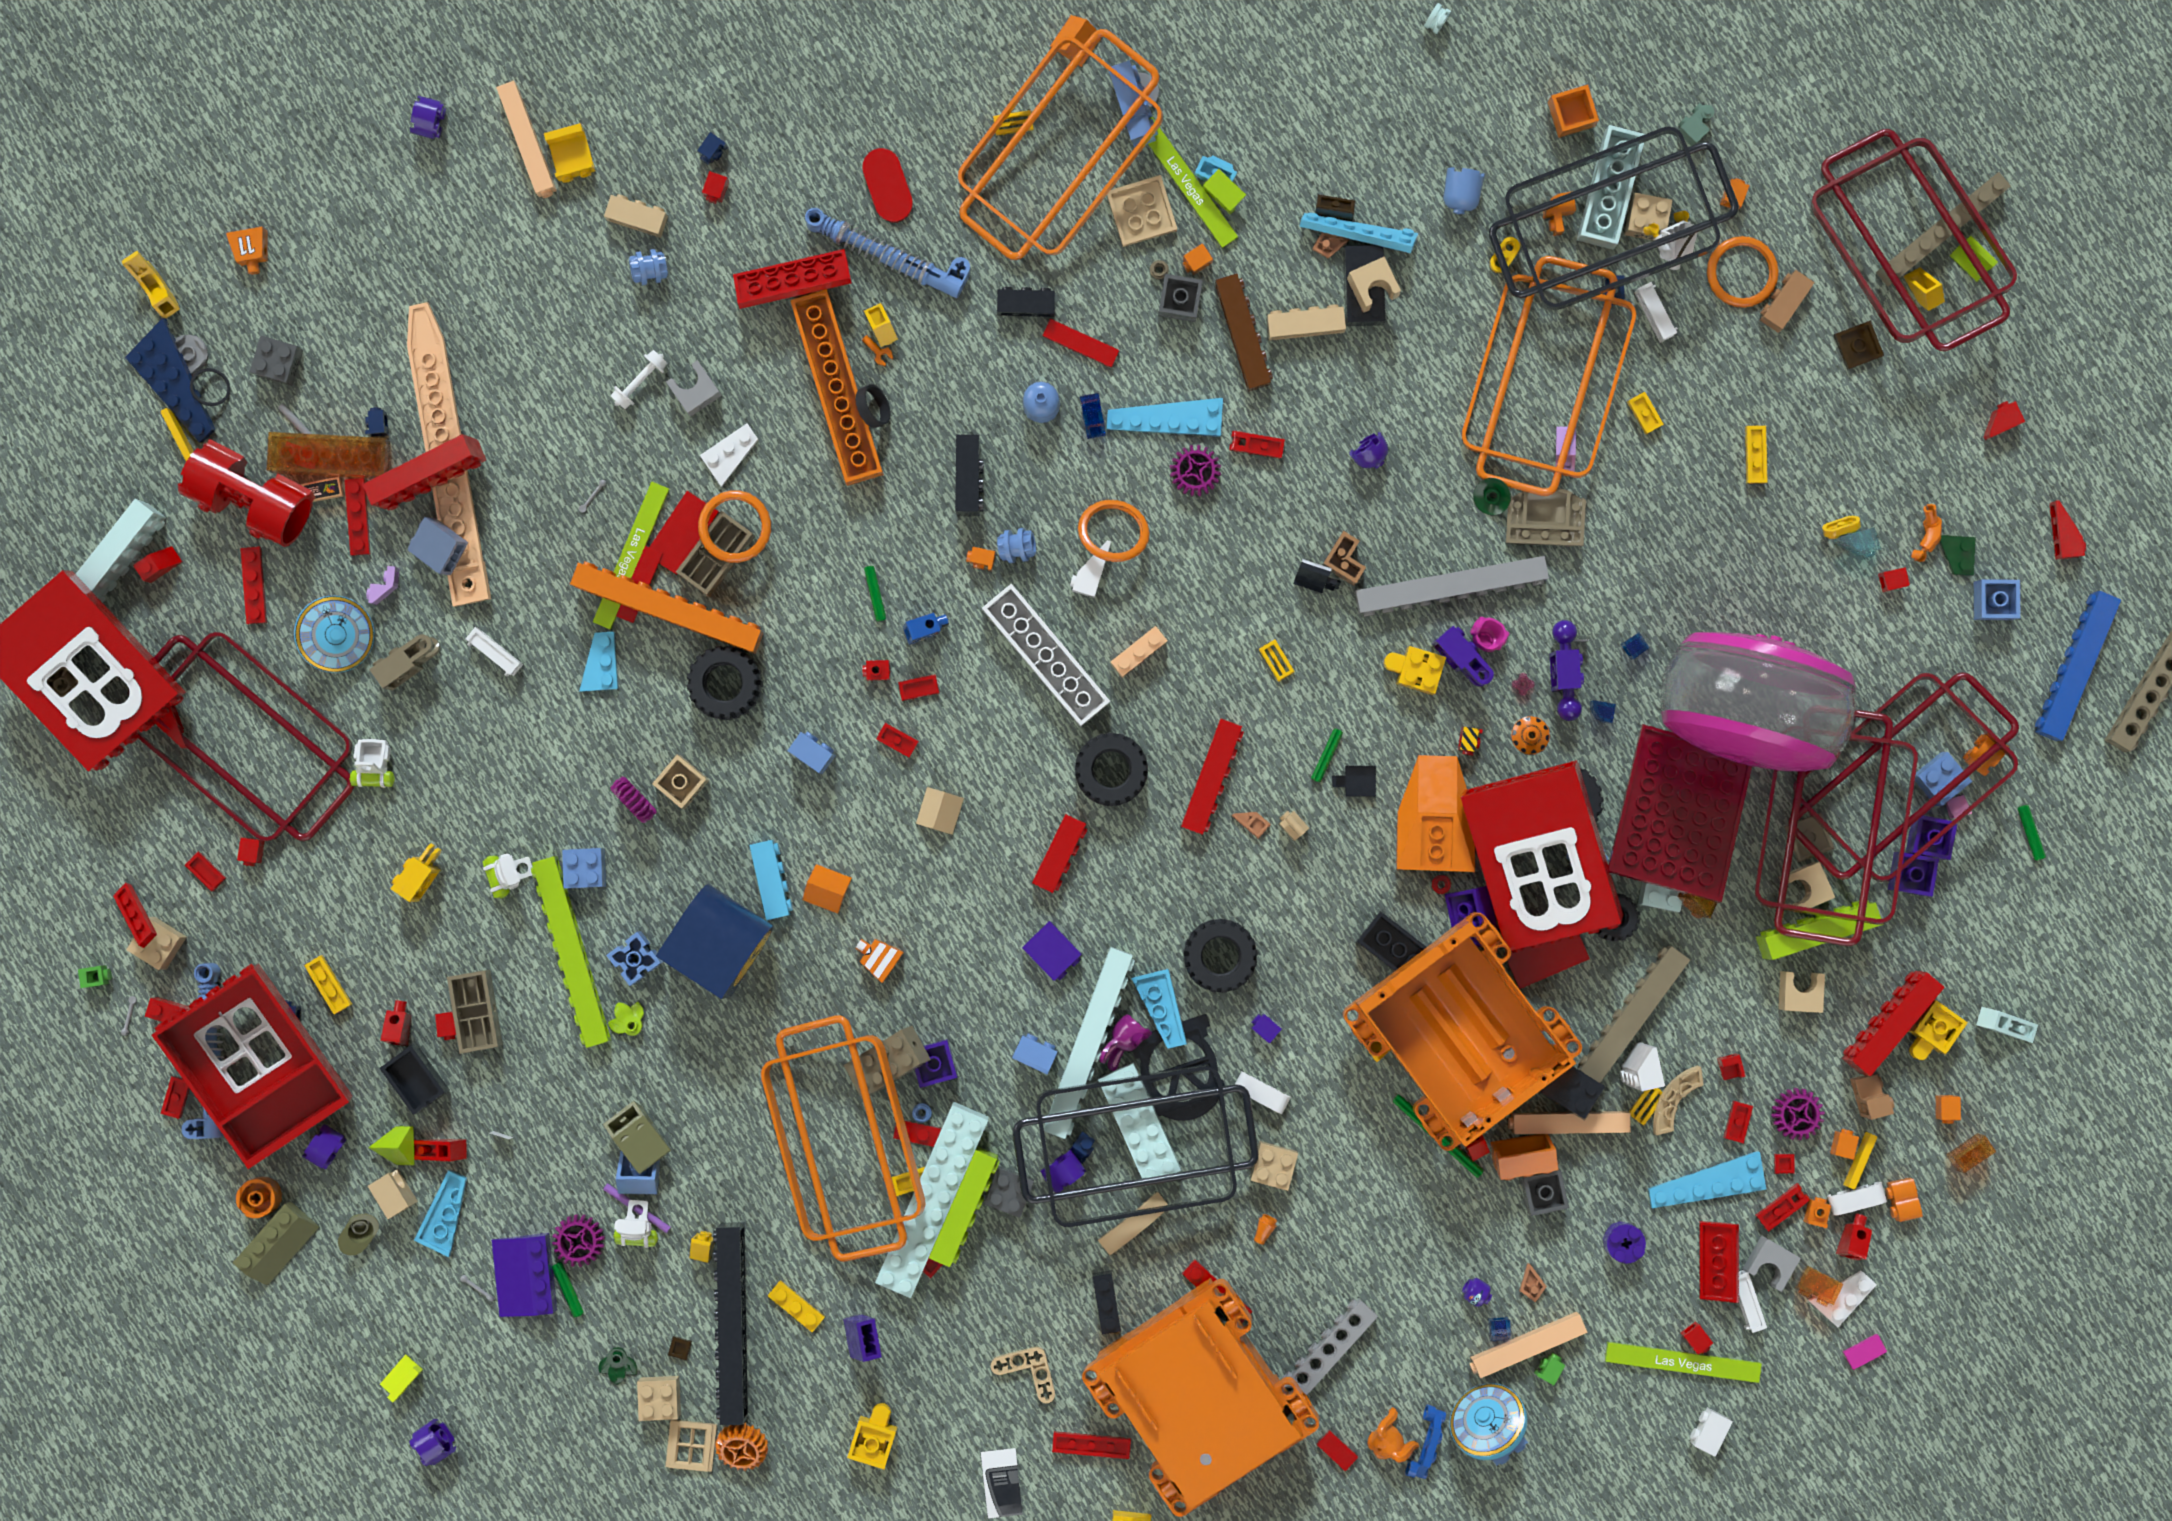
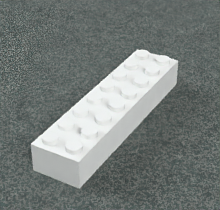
[982,584,1110,727]

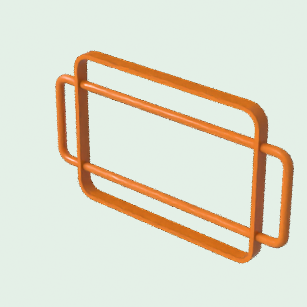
[958,29,1163,260]
[1462,256,1636,496]
[761,1015,926,1262]

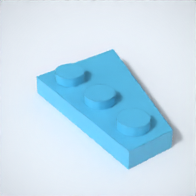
[579,632,618,692]

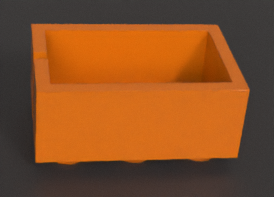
[1490,1134,1558,1180]

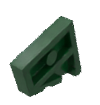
[1940,535,1976,576]

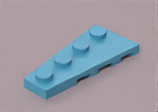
[1131,969,1187,1049]
[414,1170,467,1257]

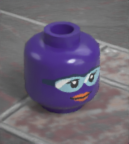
[1462,1278,1492,1307]

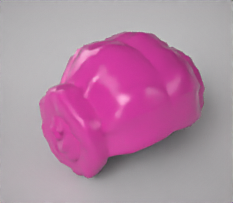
[1470,617,1510,652]

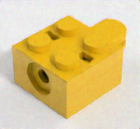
[1383,646,1446,695]
[391,843,442,902]
[1909,1000,1968,1060]
[847,1403,897,1469]

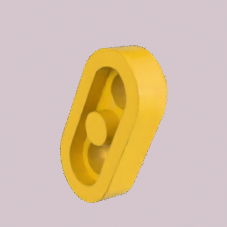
[1489,237,1520,273]
[1822,516,1861,539]

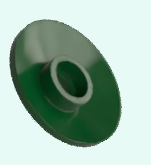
[1473,478,1511,515]

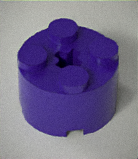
[410,96,446,139]
[302,1124,347,1170]
[1040,1150,1086,1193]
[1603,1222,1646,1264]
[409,1419,456,1466]

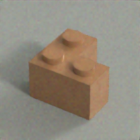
[1322,531,1366,586]
[1850,1073,1895,1120]

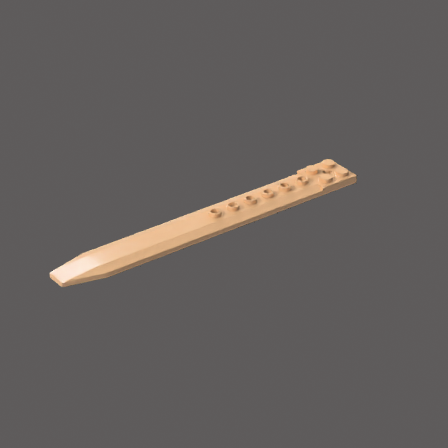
[407,302,491,607]

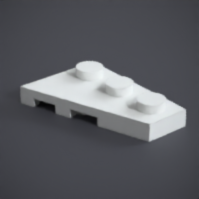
[700,424,758,487]

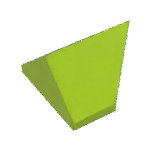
[368,1126,414,1165]

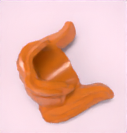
[1367,1407,1419,1463]

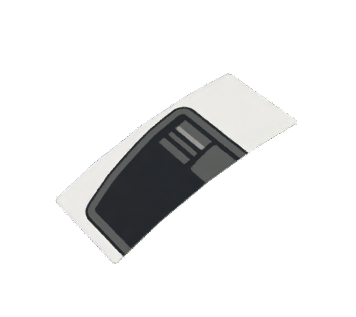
[981,1448,1023,1518]

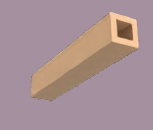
[496,81,557,198]
[1508,1111,1631,1134]
[1469,1312,1588,1378]

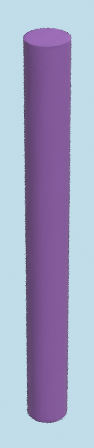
[603,1183,671,1234]

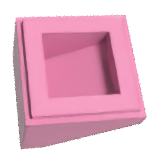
[1946,795,1972,819]

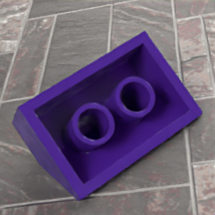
[1445,886,1498,947]

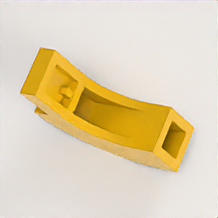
[122,250,180,318]

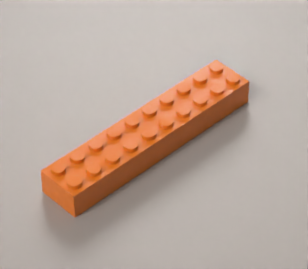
[790,289,884,486]
[570,561,763,654]

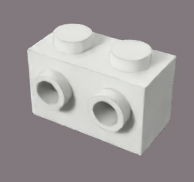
[1690,1407,1732,1457]

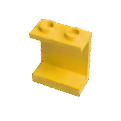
[544,123,595,183]

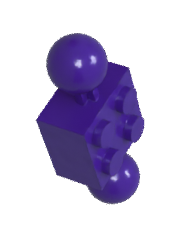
[1549,620,1584,721]

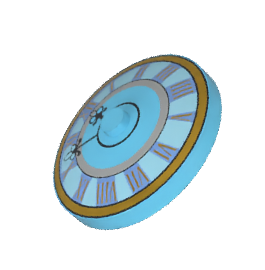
[294,596,374,673]
[1450,1384,1527,1460]

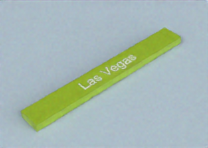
[1148,117,1238,249]
[593,481,670,630]
[1605,1342,1762,1383]

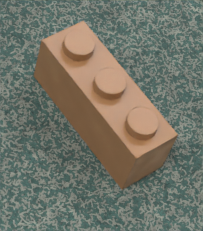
[1760,270,1815,333]

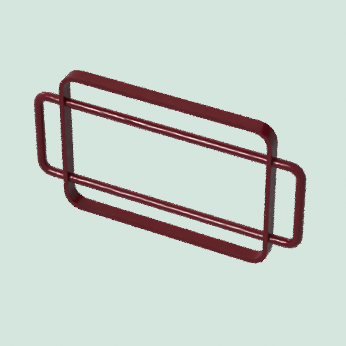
[1811,129,2017,351]
[128,632,354,841]
[1788,672,2019,882]
[1755,705,1918,946]

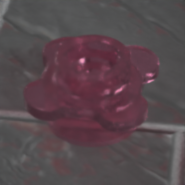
[1511,673,1535,696]

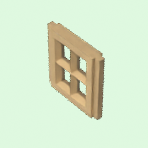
[665,1420,717,1472]

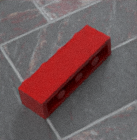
[1032,814,1088,893]

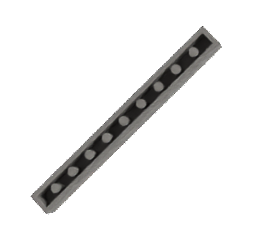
[1354,556,1549,617]

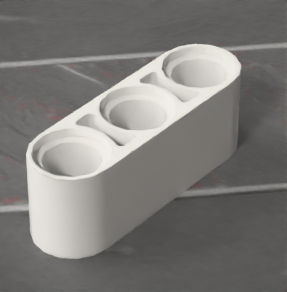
[1235,1071,1291,1114]
[1827,1182,1887,1215]

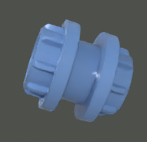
[629,249,668,286]
[997,528,1036,564]

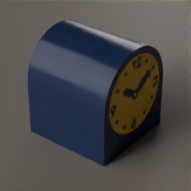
[656,883,774,999]

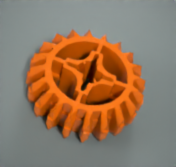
[715,1423,768,1472]

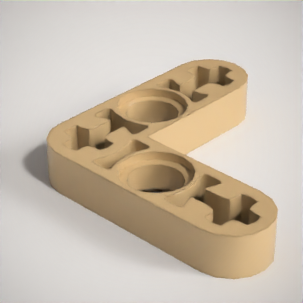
[991,1347,1055,1403]

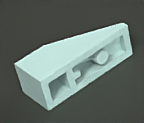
[1976,1007,2038,1043]

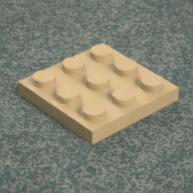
[1107,175,1177,247]

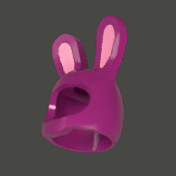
[1100,1014,1152,1071]

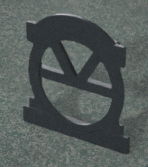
[1128,1014,1225,1121]

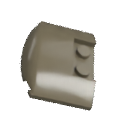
[1506,487,1586,547]

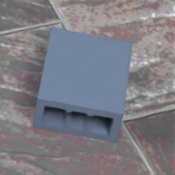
[407,517,468,575]

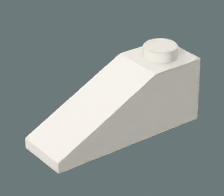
[1070,540,1111,598]

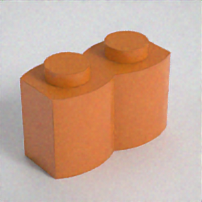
[1885,1178,1923,1222]

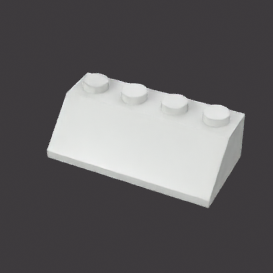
[1620,1042,1665,1091]

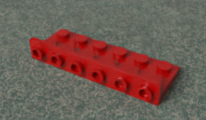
[733,249,852,309]

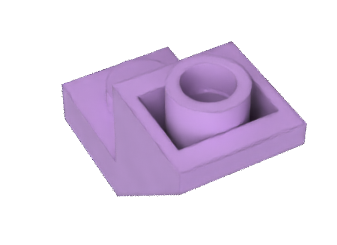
[1555,427,1576,472]
[366,566,400,605]

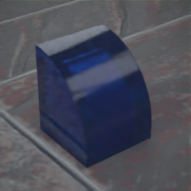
[1620,632,1650,660]
[1590,700,1616,724]
[1488,1317,1511,1342]

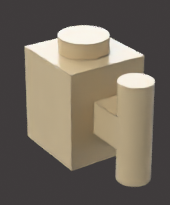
[1279,811,1309,841]

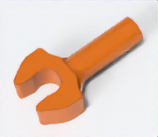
[862,335,893,366]

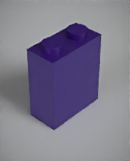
[1022,921,1082,981]
[843,1314,882,1362]

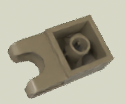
[369,634,441,691]

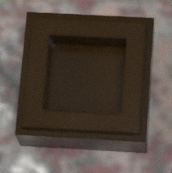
[668,1336,692,1360]

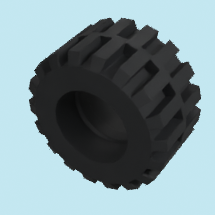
[1594,893,1640,941]

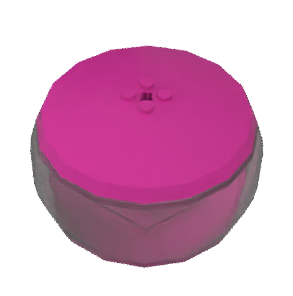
[1661,632,1857,771]

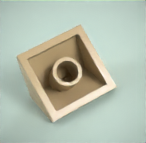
[916,787,964,835]

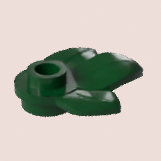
[598,1347,637,1385]

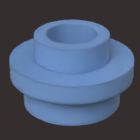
[912,1103,932,1123]

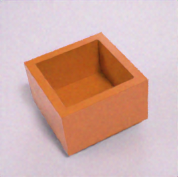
[1547,85,1599,138]

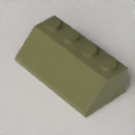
[233,1202,319,1285]

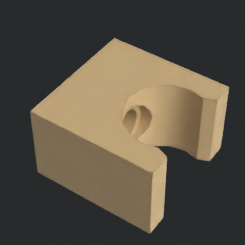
[1347,257,1401,313]
[1779,862,1835,913]
[1779,971,1825,1013]
[368,1169,418,1219]

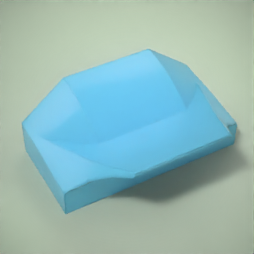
[1194,156,1237,182]

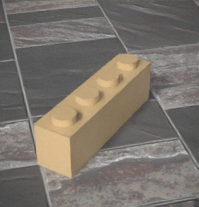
[1266,304,1346,341]

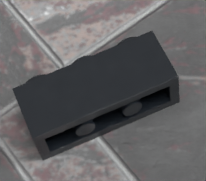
[997,286,1055,317]
[1092,1270,1121,1335]

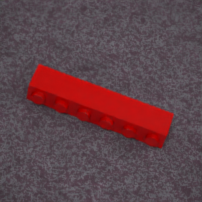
[1181,718,1244,835]

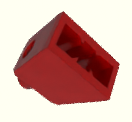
[380,1000,412,1046]
[1836,1214,1872,1260]

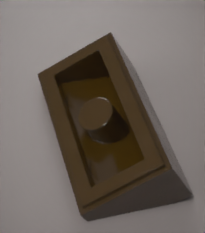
[1315,194,1355,221]

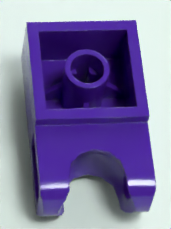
[1431,626,1494,687]

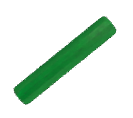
[864,566,886,622]
[1311,728,1343,782]
[2018,805,2046,860]
[552,1262,584,1318]

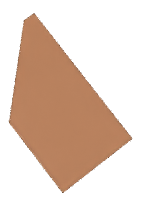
[1232,812,1271,839]

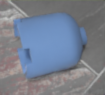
[1443,167,1485,215]
[1022,382,1060,423]

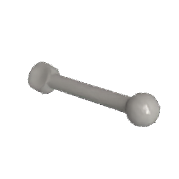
[579,480,606,513]
[121,996,137,1036]
[460,1275,495,1302]

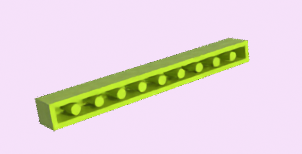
[531,856,611,1048]

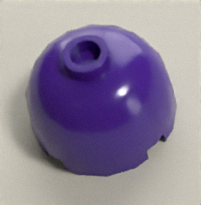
[1349,432,1389,469]

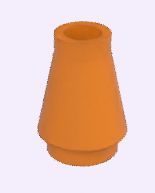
[1254,1214,1277,1245]

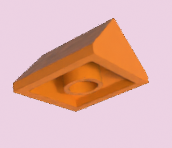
[1050,15,1102,67]
[802,864,852,914]

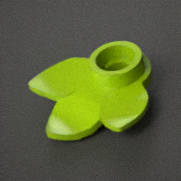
[608,1002,644,1036]

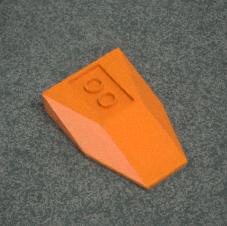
[1396,755,1475,872]

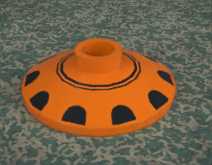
[1511,716,1550,754]

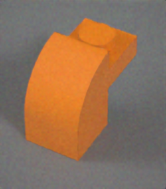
[1543,191,1576,236]

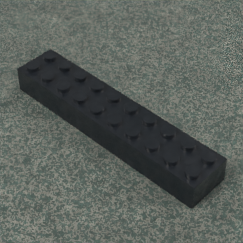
[713,1222,748,1425]

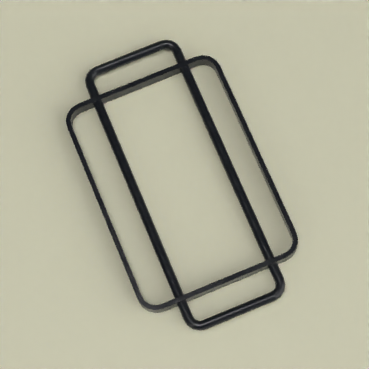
[1489,126,1739,310]
[1013,1065,1259,1227]

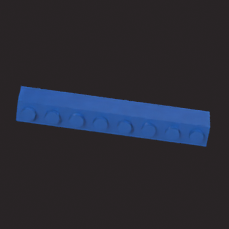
[2035,591,2121,741]

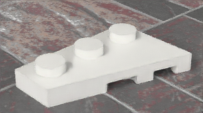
[1808,1271,1877,1327]

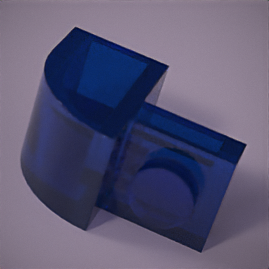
[1080,393,1106,439]

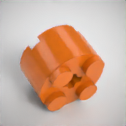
[1962,733,2010,776]
[236,1176,282,1218]

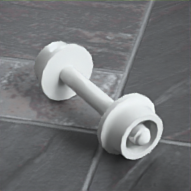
[611,350,668,409]

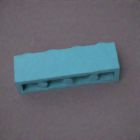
[749,840,793,920]

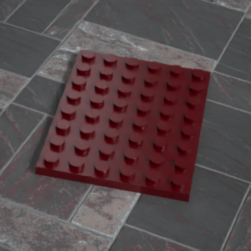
[1608,724,1752,903]

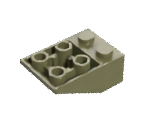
[603,1101,671,1174]

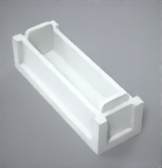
[1634,282,1678,343]
[466,627,523,677]
[1739,1270,1767,1333]

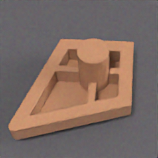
[1312,232,1350,259]
[1519,1263,1547,1302]

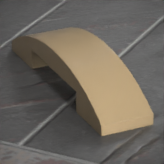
[1098,1191,1168,1255]

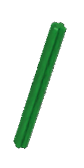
[1393,1094,1484,1178]

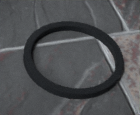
[190,368,230,406]

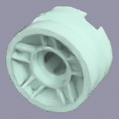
[1424,3,1451,34]

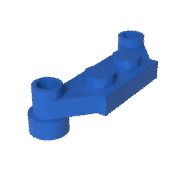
[1405,1404,1446,1479]

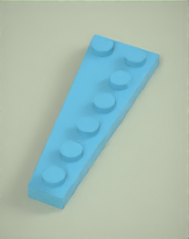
[1300,213,1418,253]
[1107,398,1223,436]
[1648,1151,1766,1208]

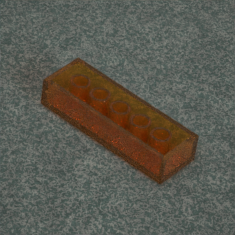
[267,432,390,479]

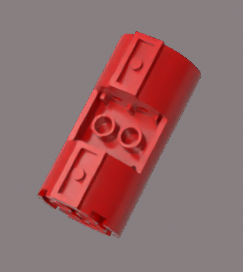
[178,439,315,547]

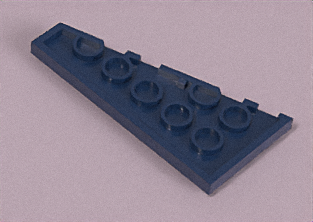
[125,318,216,443]

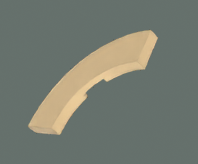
[1653,1066,1704,1135]

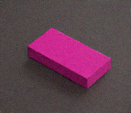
[1843,1334,1887,1370]

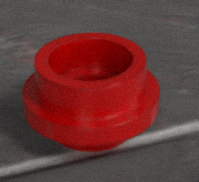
[1432,875,1451,894]

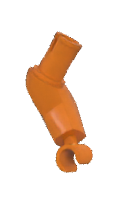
[1911,504,1942,562]

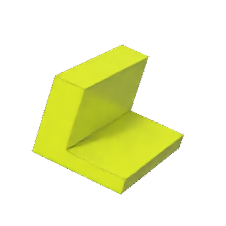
[380,1354,423,1402]

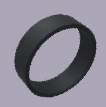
[856,384,891,428]

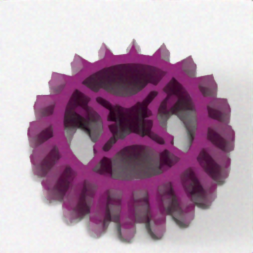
[1170,445,1221,497]
[610,776,657,823]
[1771,1088,1825,1141]
[552,1214,605,1267]

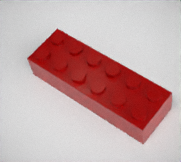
[362,434,486,510]
[1842,971,1945,1077]

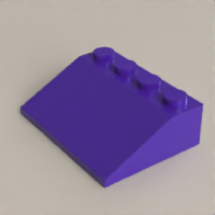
[491,1233,557,1317]

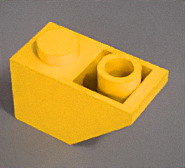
[689,1231,715,1263]

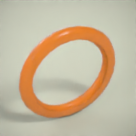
[1707,236,1779,308]
[698,490,771,563]
[1078,500,1150,562]

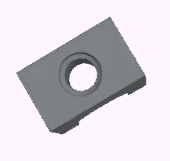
[666,360,722,417]
[1742,1235,1801,1292]

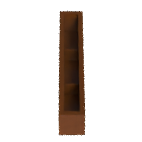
[1215,273,1273,392]

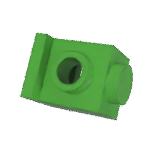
[78,965,112,988]
[1534,1352,1565,1385]

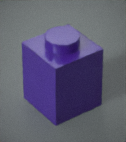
[1251,1013,1282,1044]

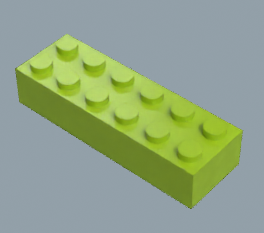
[1756,900,1881,960]
[929,1146,1000,1267]

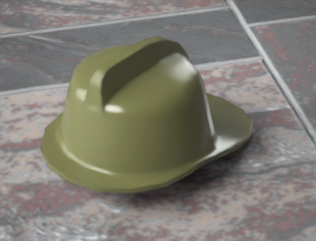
[338,1213,379,1256]

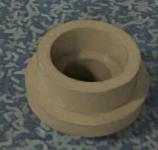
[1150,260,1169,280]

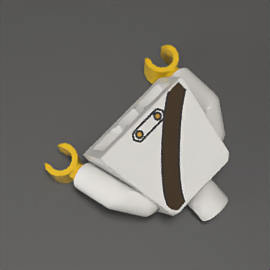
[1643,210,1698,270]

